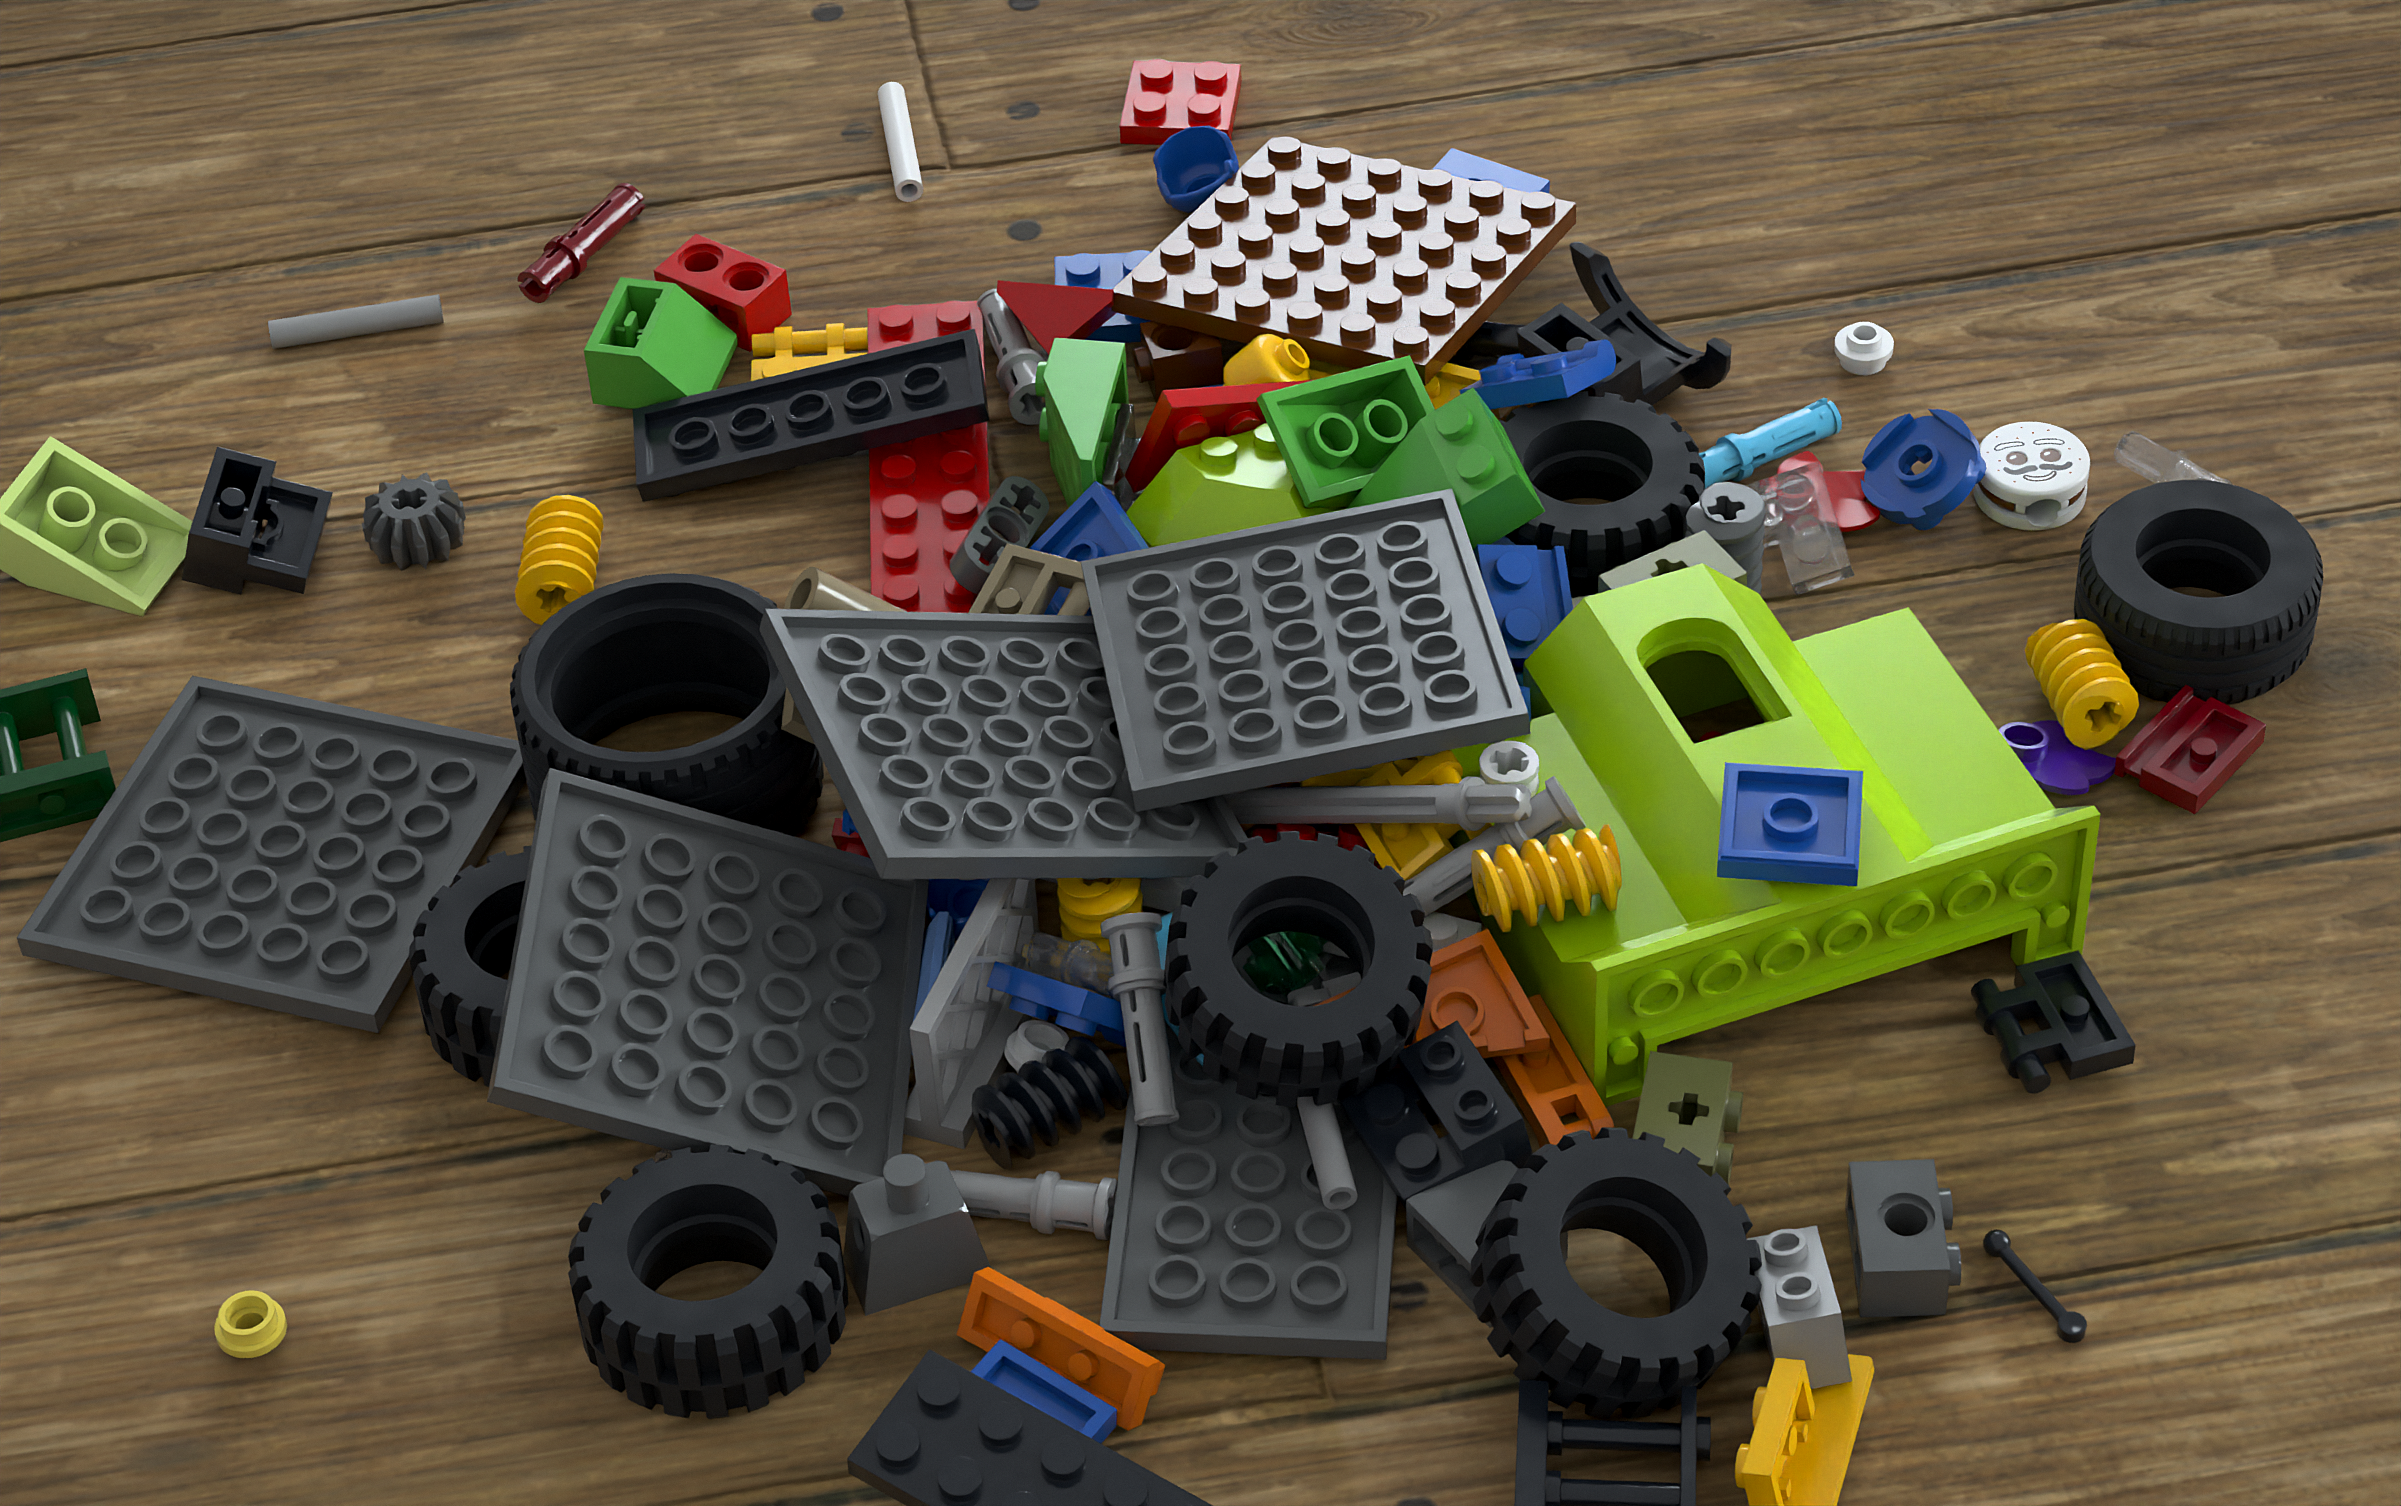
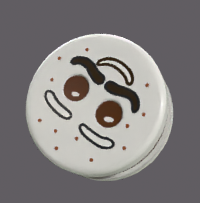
[1973,422,2090,531]

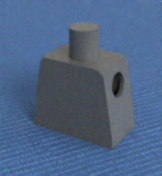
[843,1154,991,1316]
[1406,1160,1568,1328]

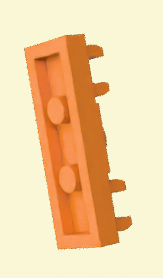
[957,1267,1165,1431]

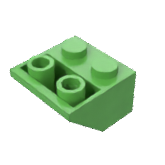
[584,277,738,409]

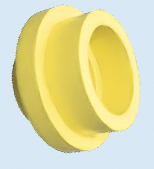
[214,1290,287,1358]

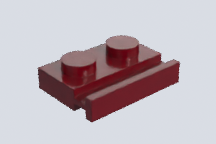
[2114,685,2266,814]

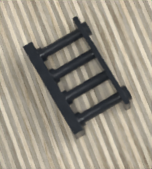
[1514,1380,1711,1506]

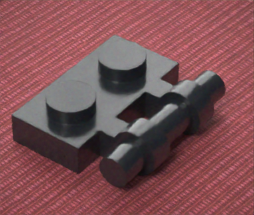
[1971,950,2136,1094]

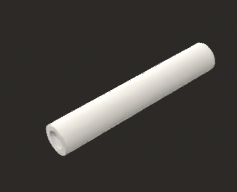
[878,82,923,202]

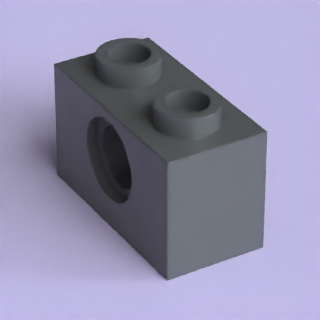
[1845,1159,1961,1317]

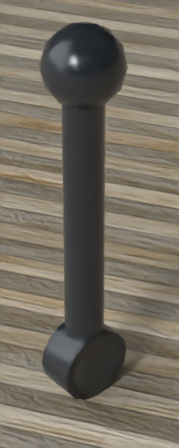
[1983,1229,2087,1343]

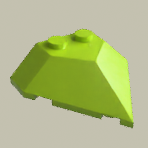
[1126,423,1348,548]

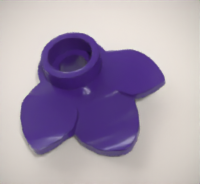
[1999,720,2116,795]

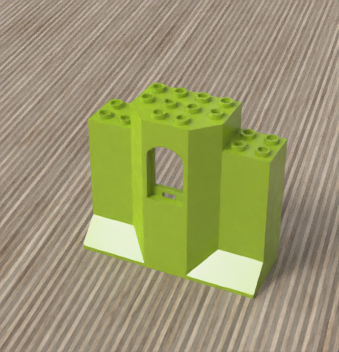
[1448,563,2100,1107]

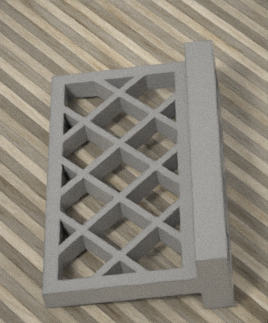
[904,878,1063,1149]

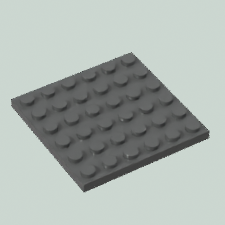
[1081,488,1531,812]
[759,609,1248,881]
[17,675,526,1033]
[487,768,929,1197]

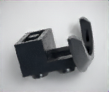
[1517,242,1732,405]

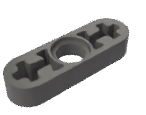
[949,476,1049,595]

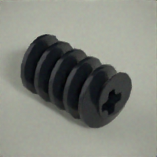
[971,1036,1128,1170]

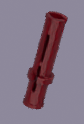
[517,183,645,303]

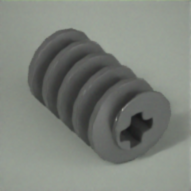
[1685,482,1766,595]

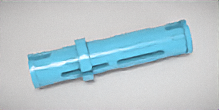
[1699,398,1842,489]

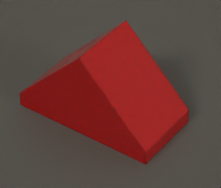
[996,280,1117,356]

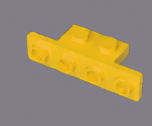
[1735,1354,1874,1506]

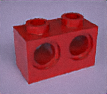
[653,234,792,352]

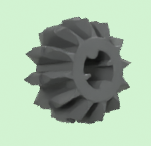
[362,472,466,571]

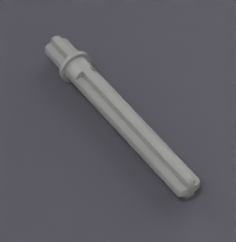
[1223,776,1532,831]

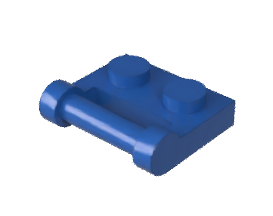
[1460,339,1616,410]

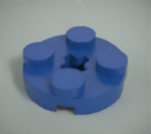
[1860,409,1987,530]

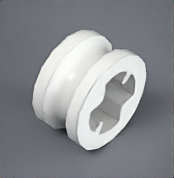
[1479,741,1539,798]

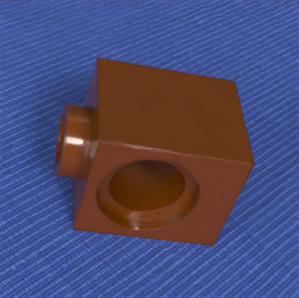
[1132,321,1224,404]

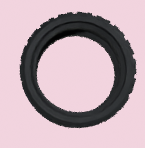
[510,573,824,837]

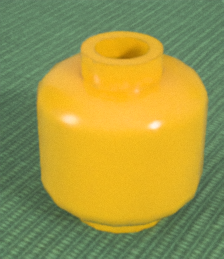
[1223,334,1311,386]

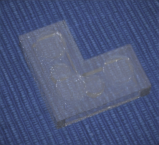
[1746,461,1855,595]

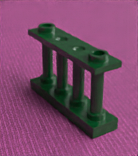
[0,668,117,842]

